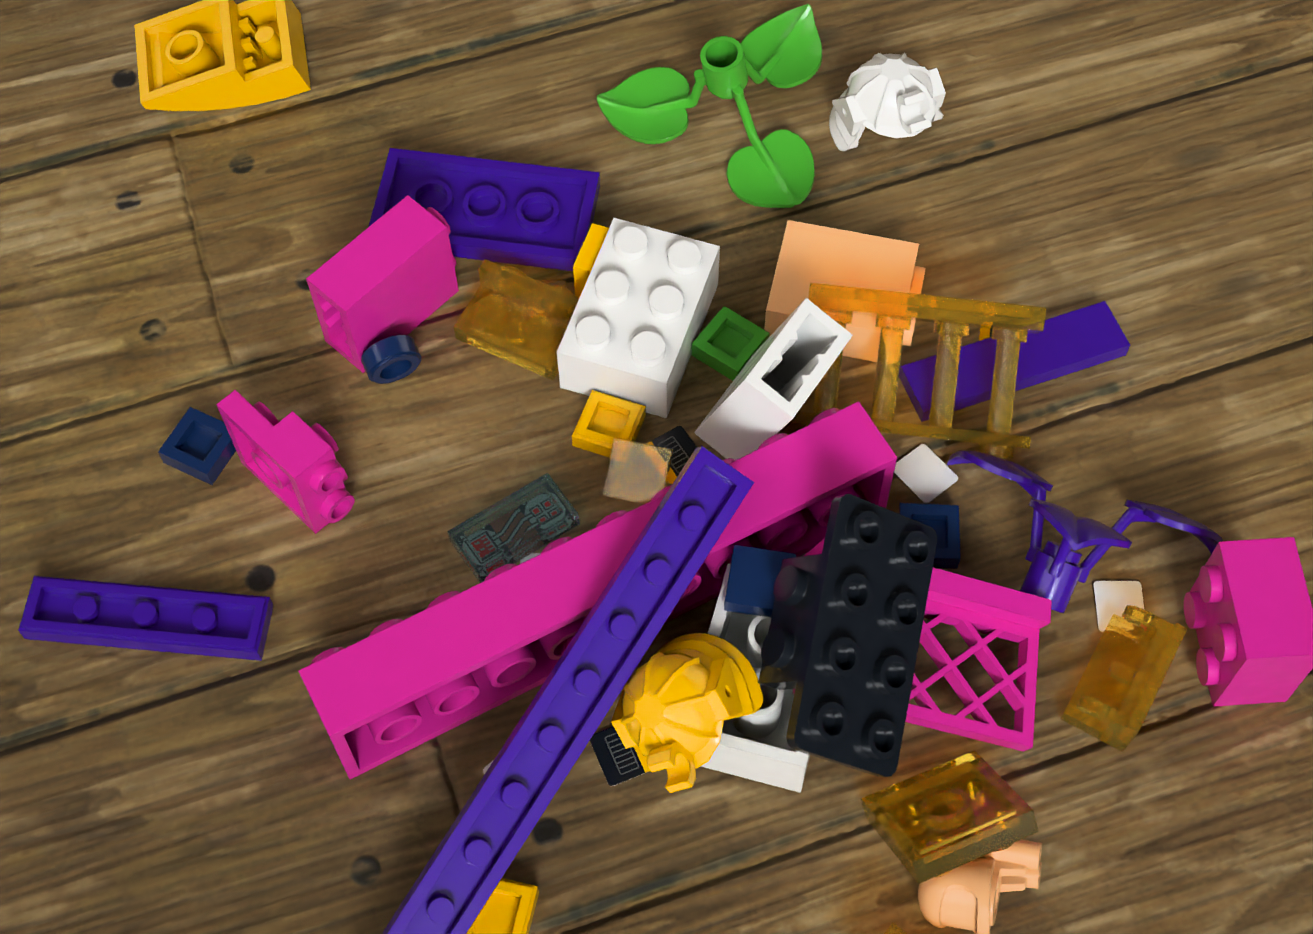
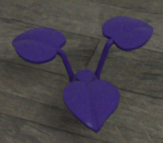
[947,450,1223,613]

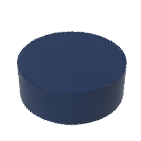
[361,335,421,384]

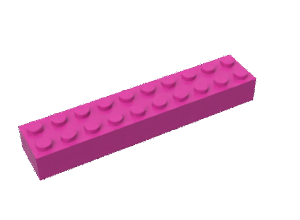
[298,401,897,780]

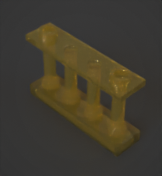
[794,283,1046,459]

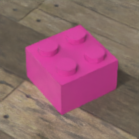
[1184,537,1313,707]

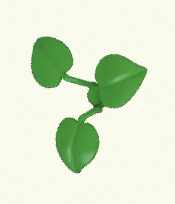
[597,4,822,208]

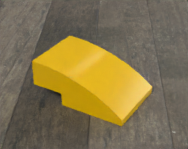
[134,0,311,111]

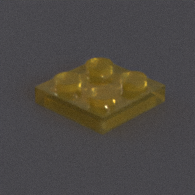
[861,750,1039,884]

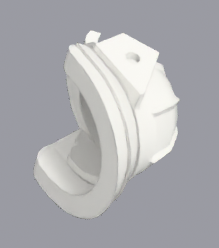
[829,53,946,151]

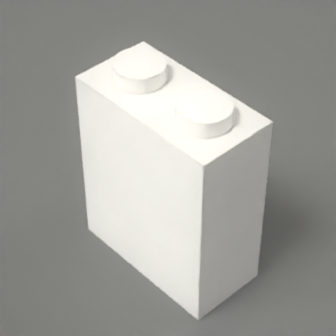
[694,298,853,460]

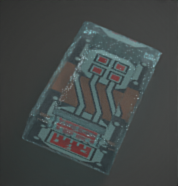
[447,473,580,583]

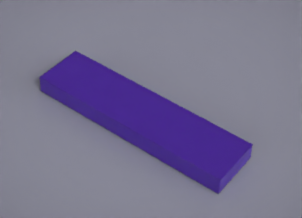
[899,301,1130,422]
[18,576,274,661]

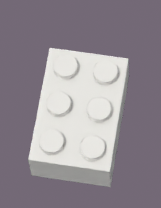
[557,218,720,418]
[701,564,810,793]

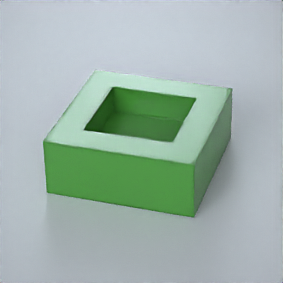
[691,306,770,381]

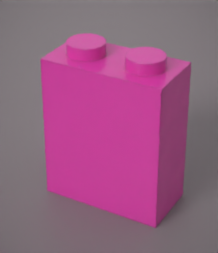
[306,195,459,373]

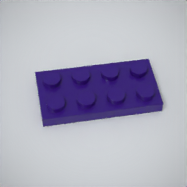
[368,148,600,271]

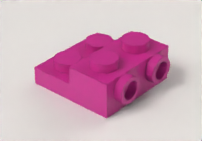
[216,390,355,534]

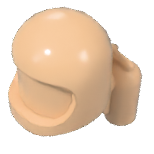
[918,834,1042,934]

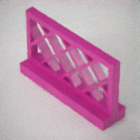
[792,538,1052,752]

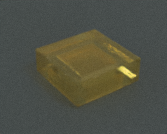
[603,438,673,504]

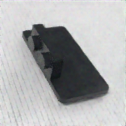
[758,494,937,777]

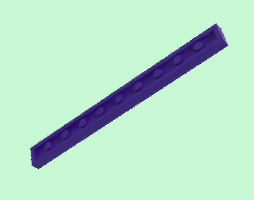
[382,446,754,934]

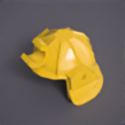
[611,633,763,793]

